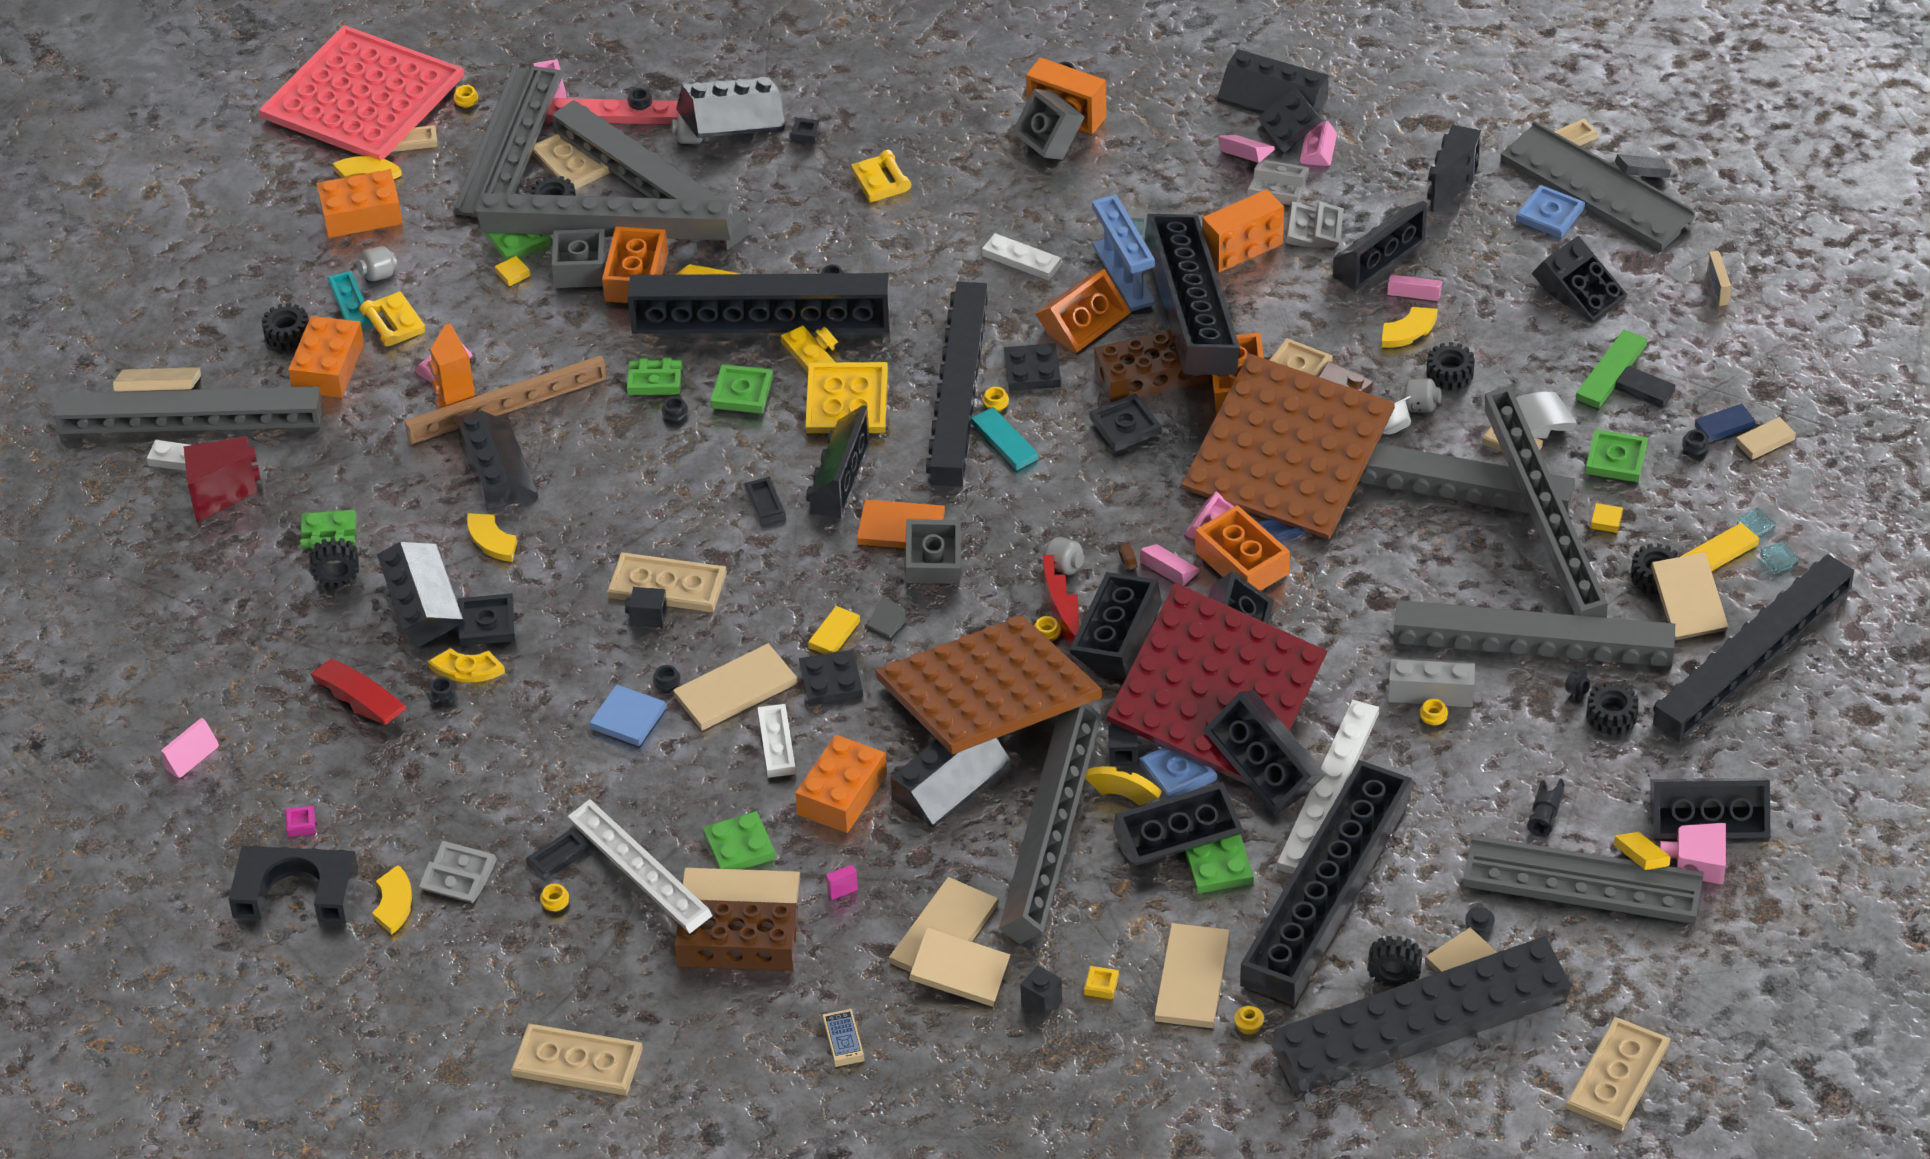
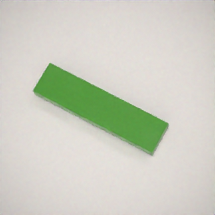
[1575,329,1647,409]

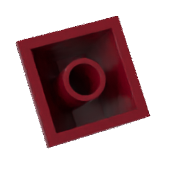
[183,436,261,521]

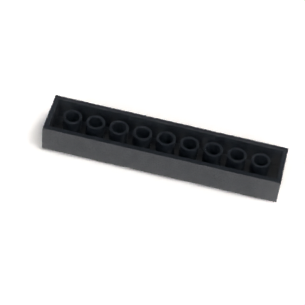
[1144,214,1240,376]
[628,273,891,334]
[1240,760,1412,1006]
[1271,936,1571,1096]

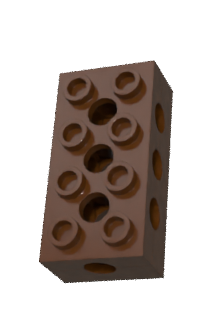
[1094,330,1211,403]
[675,900,799,971]

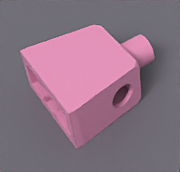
[1660,823,1726,884]

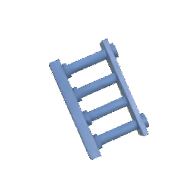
[1092,194,1155,311]

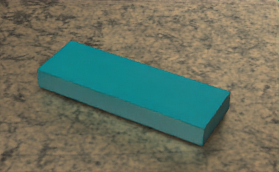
[327,270,374,329]
[971,407,1038,470]

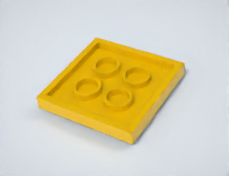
[806,362,888,433]

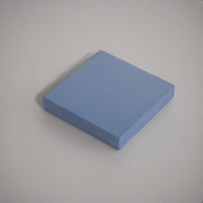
[1516,185,1585,238]
[589,684,666,746]
[1139,747,1217,799]

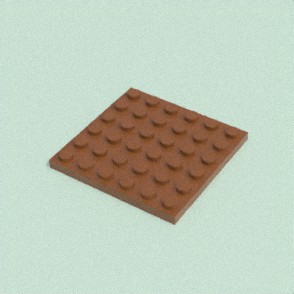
[1182,353,1395,540]
[875,615,1102,755]

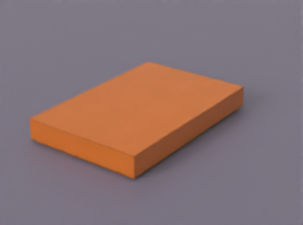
[857,499,945,549]

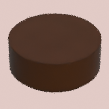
[1118,542,1138,571]

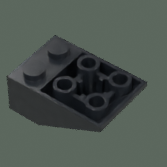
[1427,125,1481,212]
[1531,235,1628,322]

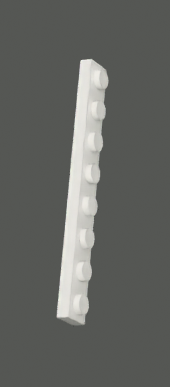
[1277,700,1379,874]
[568,799,712,934]

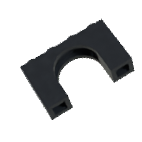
[228,845,359,923]

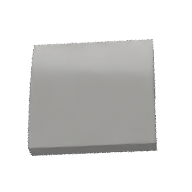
[1247,160,1309,205]
[1285,201,1344,248]
[1516,392,1577,439]
[419,841,497,903]

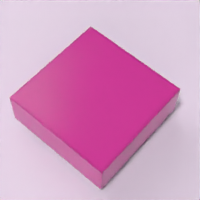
[285,806,316,837]
[826,865,858,900]

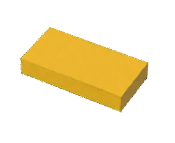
[808,606,860,654]
[1613,832,1671,870]

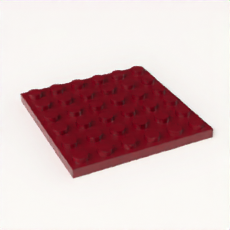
[1106,583,1328,785]

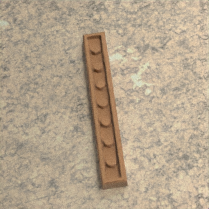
[404,355,607,445]

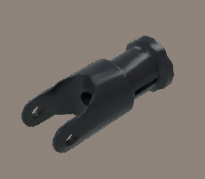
[1527,779,1565,837]

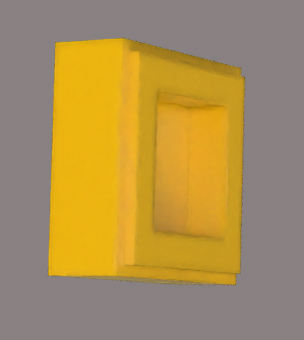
[495,256,530,286]
[1591,503,1623,533]
[1084,966,1119,999]

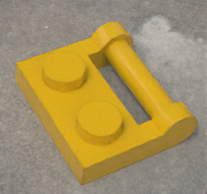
[851,150,912,203]
[359,291,425,347]

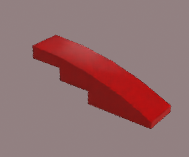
[1042,555,1079,647]
[310,658,406,725]

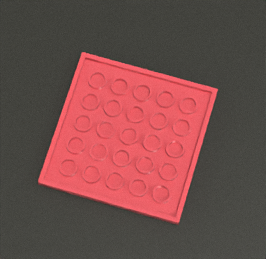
[259,25,465,160]

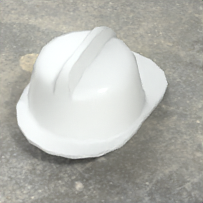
[1382,396,1411,435]

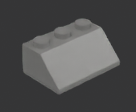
[1388,657,1475,707]

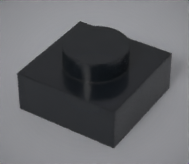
[791,117,821,144]

